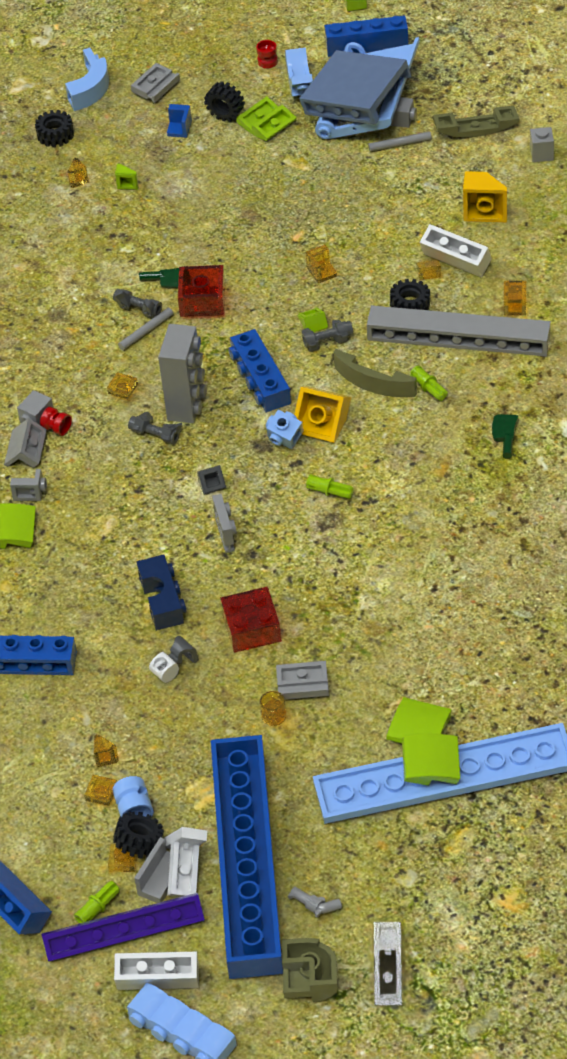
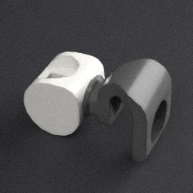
[149,636,198,683]

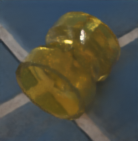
[260,691,286,726]

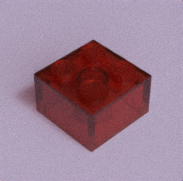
[178,265,226,317]
[220,586,282,653]

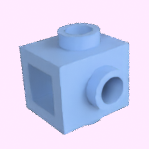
[265,410,304,450]

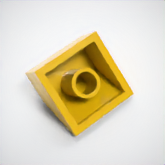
[463,171,507,223]
[294,386,352,443]

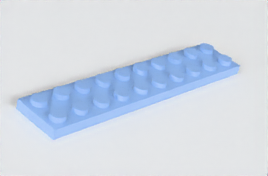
[313,723,567,824]

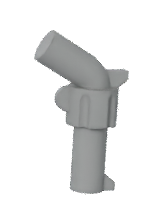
[288,887,342,918]

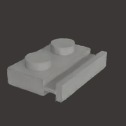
[131,63,180,103]
[212,494,237,553]
[276,661,329,700]

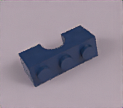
[136,554,187,631]

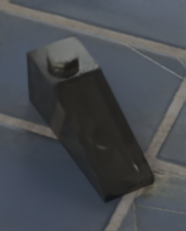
[374,922,402,1006]

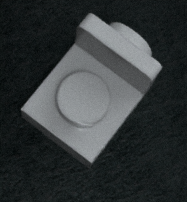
[10,469,47,501]

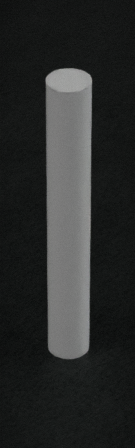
[368,131,432,152]
[118,307,173,351]

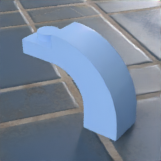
[285,47,313,97]
[65,48,109,111]

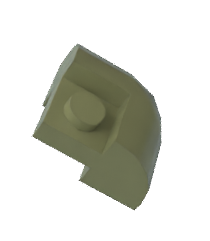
[282,938,338,1002]

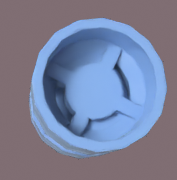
[112,776,154,817]

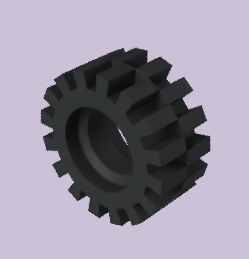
[204,81,245,122]
[35,110,74,147]
[390,279,430,310]
[113,812,164,858]

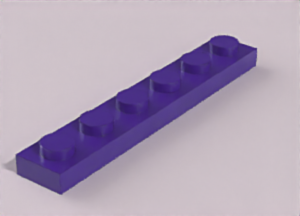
[41,893,205,962]

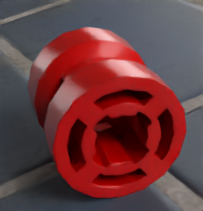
[256,40,278,69]
[40,406,72,436]

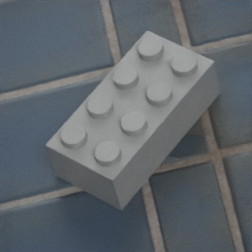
[158,324,207,423]

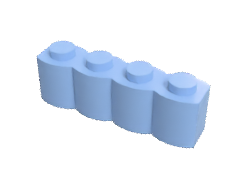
[127,983,237,1059]

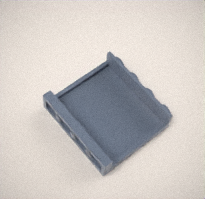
[299,50,411,125]

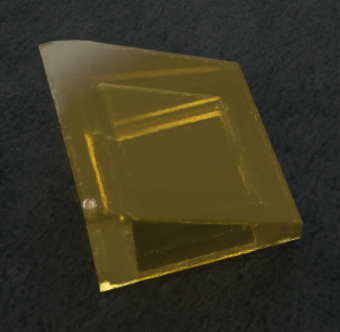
[416,260,441,280]

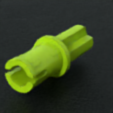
[410,365,448,401]
[306,474,354,499]
[73,881,120,924]

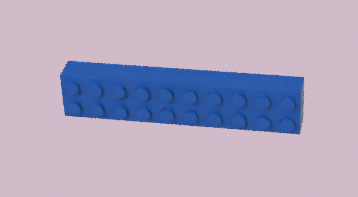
[211,735,283,979]

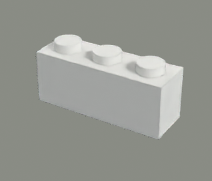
[420,224,492,277]
[114,952,199,990]

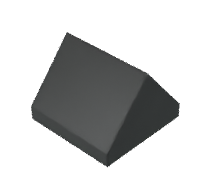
[197,465,226,494]

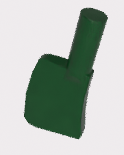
[139,266,191,288]
[492,414,519,459]

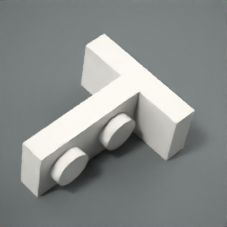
[165,827,207,897]

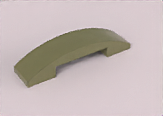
[432,105,519,137]
[334,349,417,397]

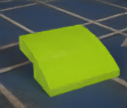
[236,96,297,141]
[0,503,36,549]
[386,697,452,743]
[402,734,460,786]

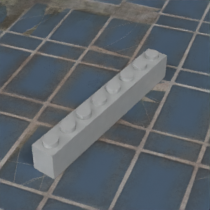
[367,305,551,357]

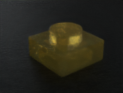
[107,372,138,400]
[84,775,117,806]
[108,844,137,872]

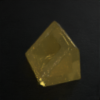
[68,158,89,188]
[94,734,119,767]

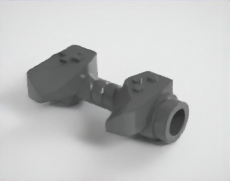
[113,289,162,319]
[302,320,353,352]
[128,412,182,445]

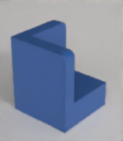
[167,104,192,138]

